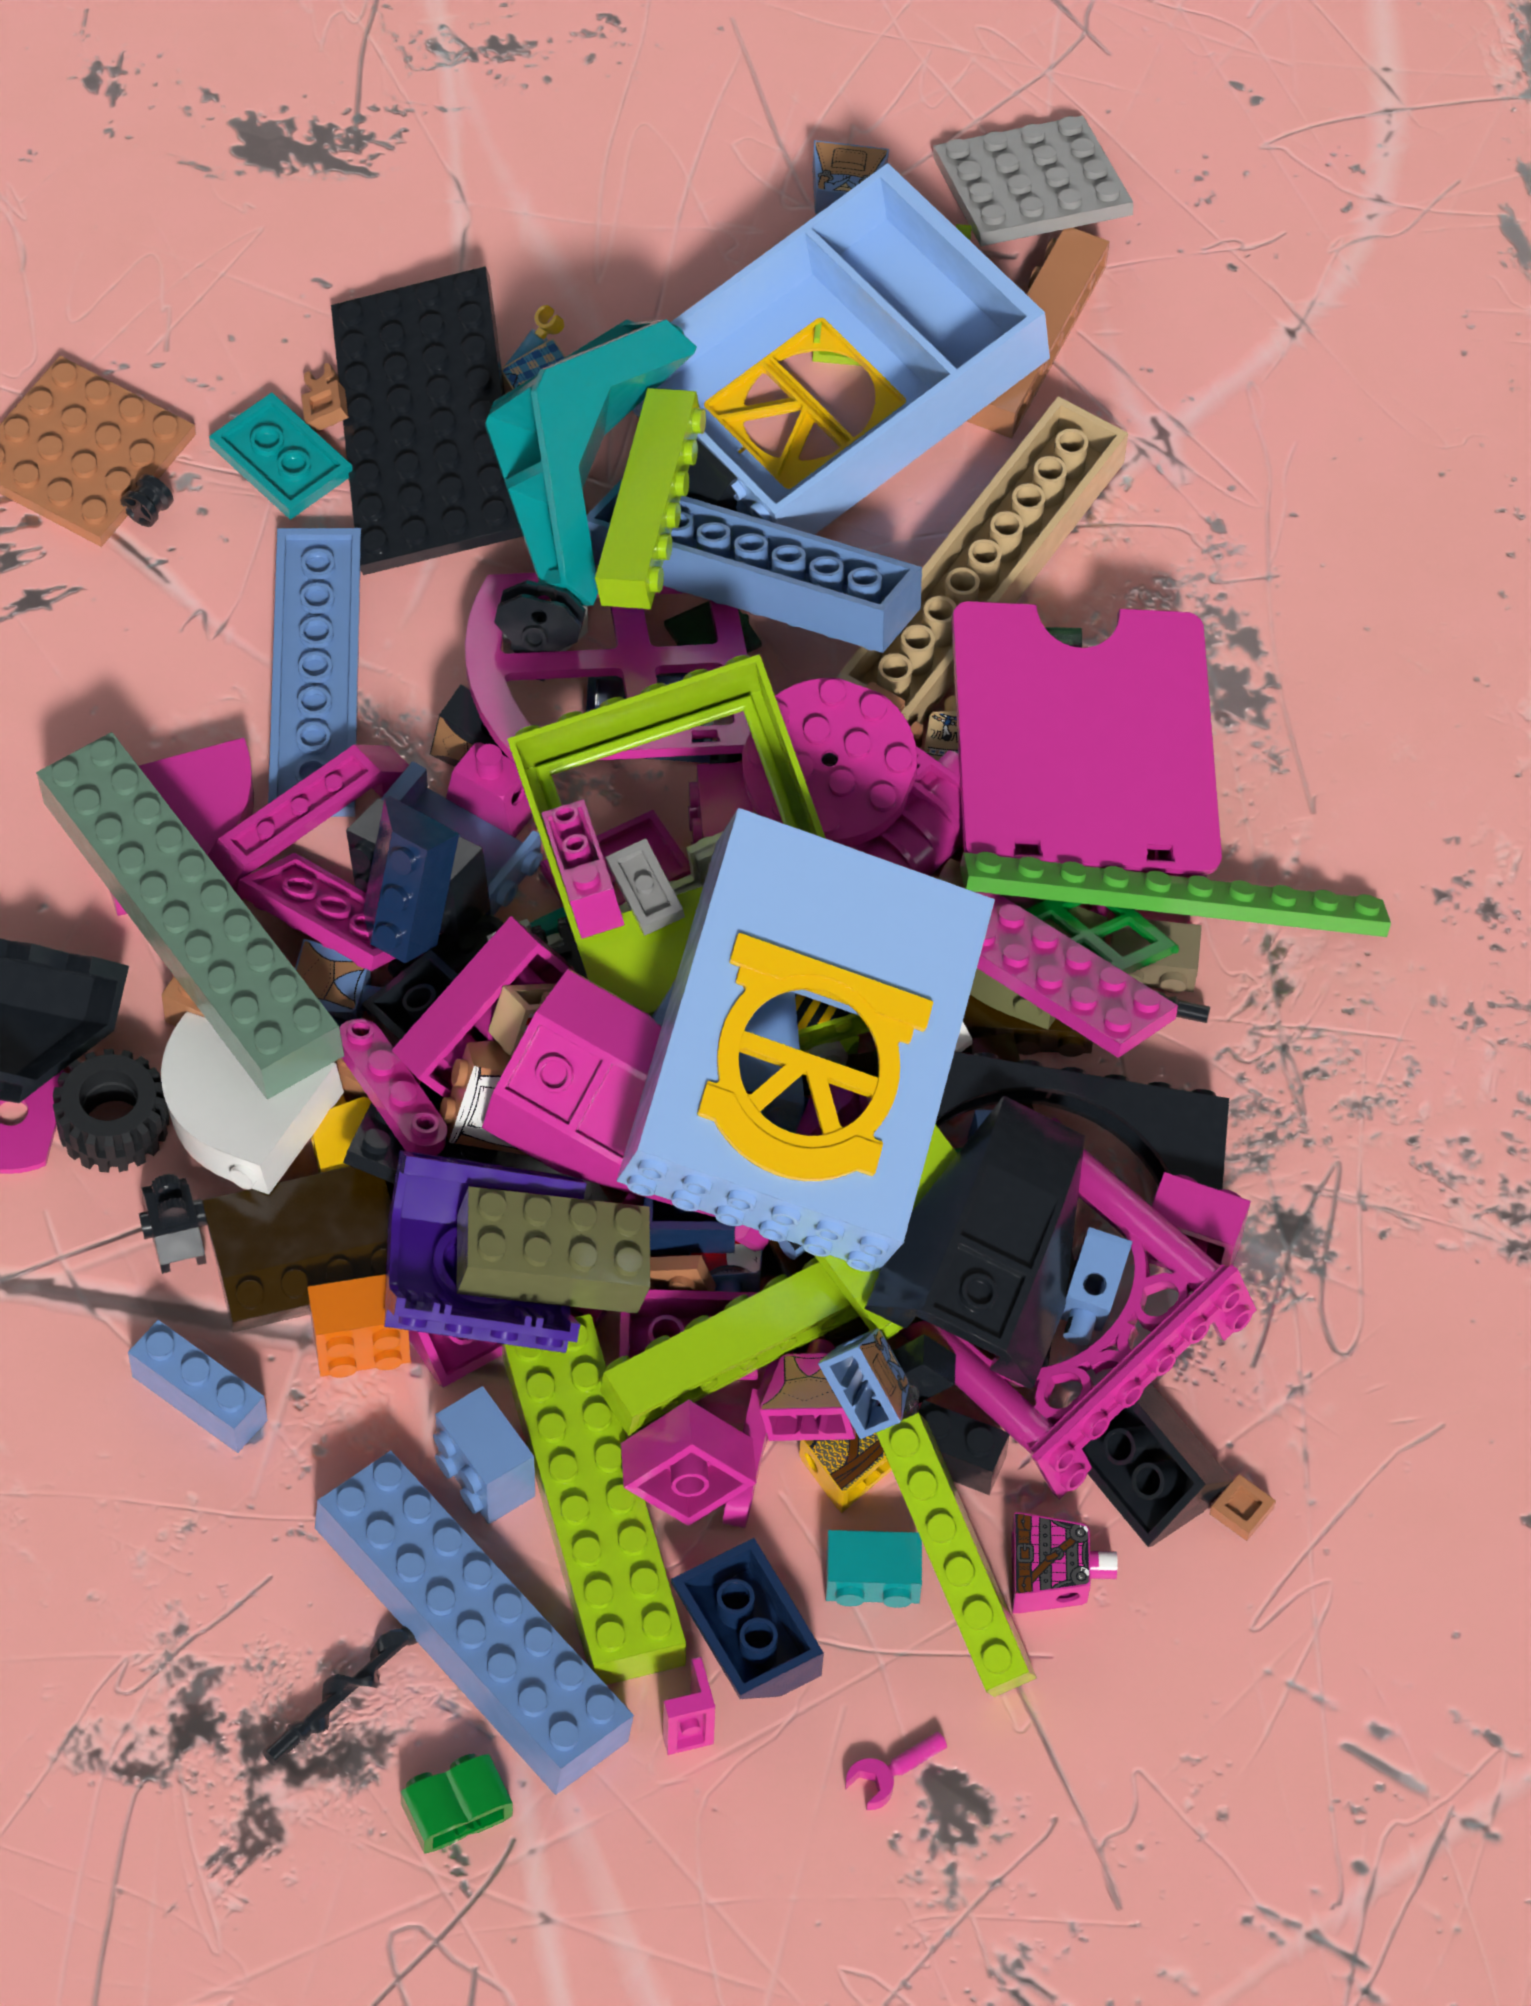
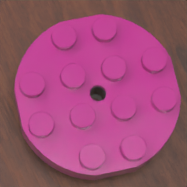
[742,678,917,847]

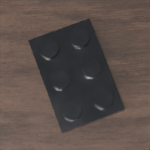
[343,1102,498,1184]

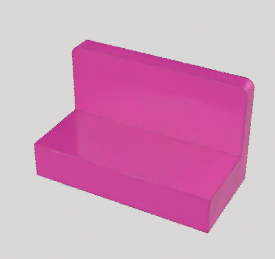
[663,1656,715,1755]

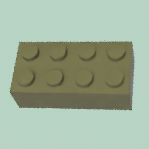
[456,1187,650,1314]

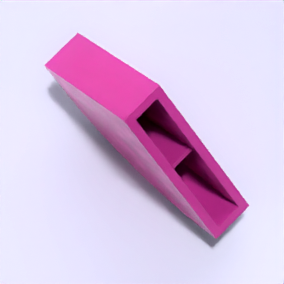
[109,737,254,916]

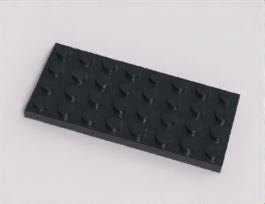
[331,266,523,575]

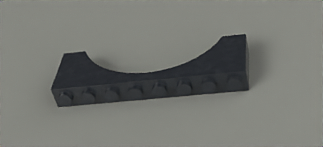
[869,1048,1229,1190]

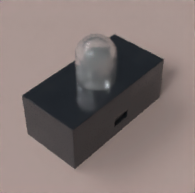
[878,1334,956,1420]

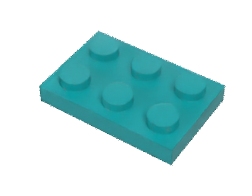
[209,392,353,520]

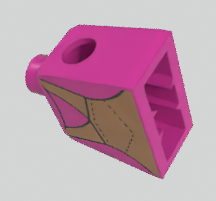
[760,1339,856,1441]

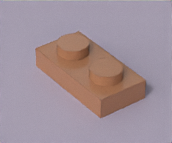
[650,1255,716,1291]

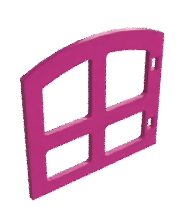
[465,570,750,764]

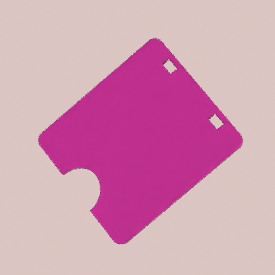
[951,601,1222,875]

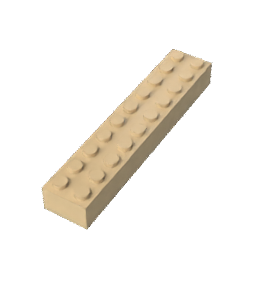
[837,396,1128,727]

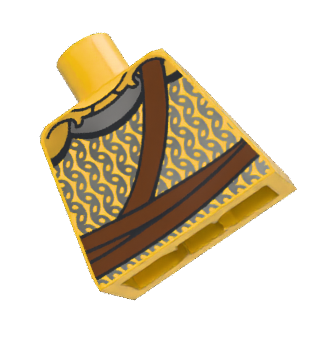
[799,1433,892,1513]

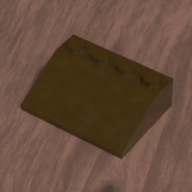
[202,1166,391,1332]

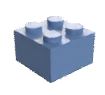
[433,1386,535,1524]

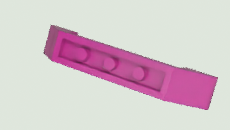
[207,744,409,900]

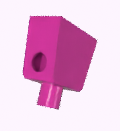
[446,742,533,838]

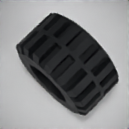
[53,1049,169,1173]

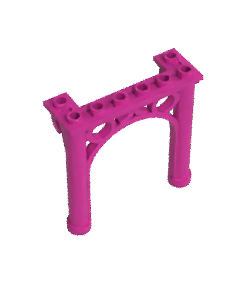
[899,1118,1257,1500]

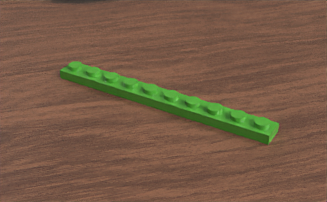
[960,852,1391,937]

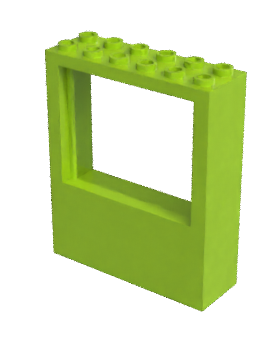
[507,654,826,1017]

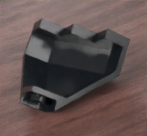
[0,938,129,1103]

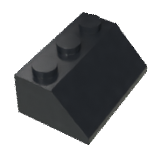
[1082,1383,1233,1547]

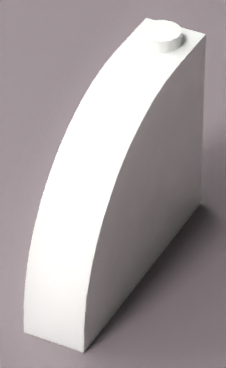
[161,1012,344,1195]

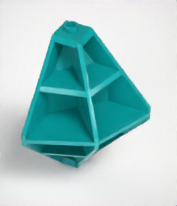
[485,319,697,606]

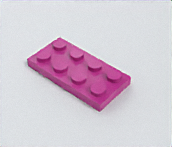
[237,853,396,971]

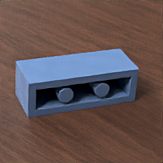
[128,1320,268,1453]

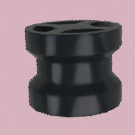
[120,474,174,527]

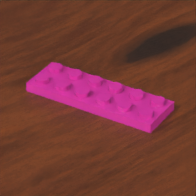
[963,887,1178,1058]

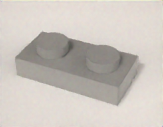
[605,839,685,936]

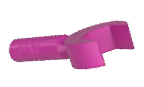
[845,1731,947,1810]

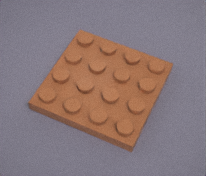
[0,356,196,547]

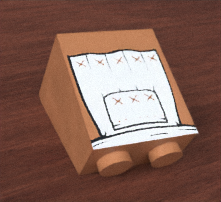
[439,1040,530,1156]

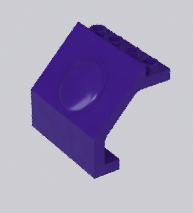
[384,1150,587,1353]

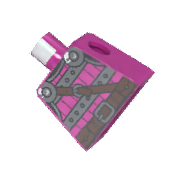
[1011,1512,1118,1613]

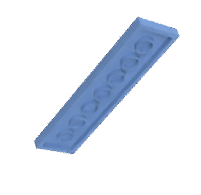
[268,528,361,817]

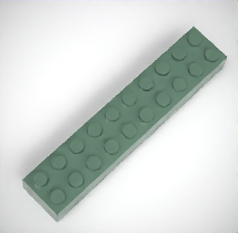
[36,732,344,1100]

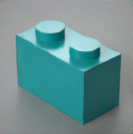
[826,1530,922,1608]

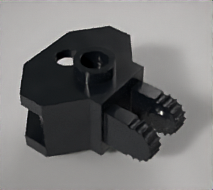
[494,580,586,681]
[138,1174,207,1274]

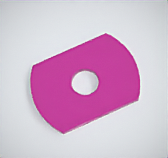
[0,1070,64,1174]

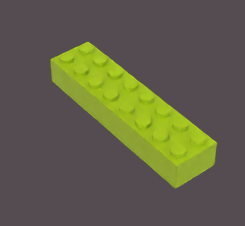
[502,1314,686,1685]

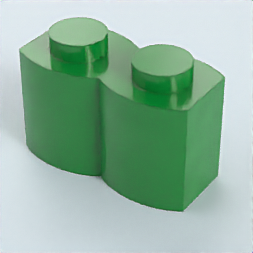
[401,1754,513,1854]

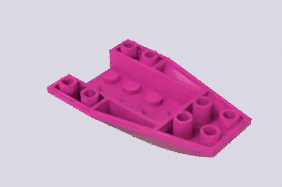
[482,969,715,1217]

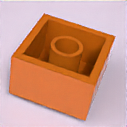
[307,1274,411,1378]

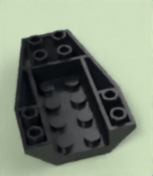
[864,1096,1085,1389]

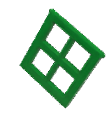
[1025,900,1179,975]

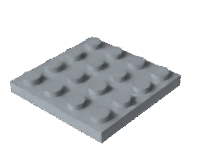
[933,115,1133,246]

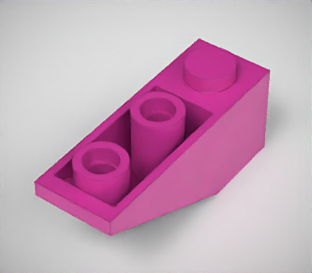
[541,799,625,939]

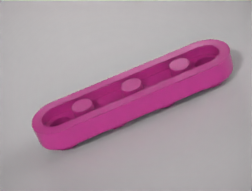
[339,1018,447,1155]

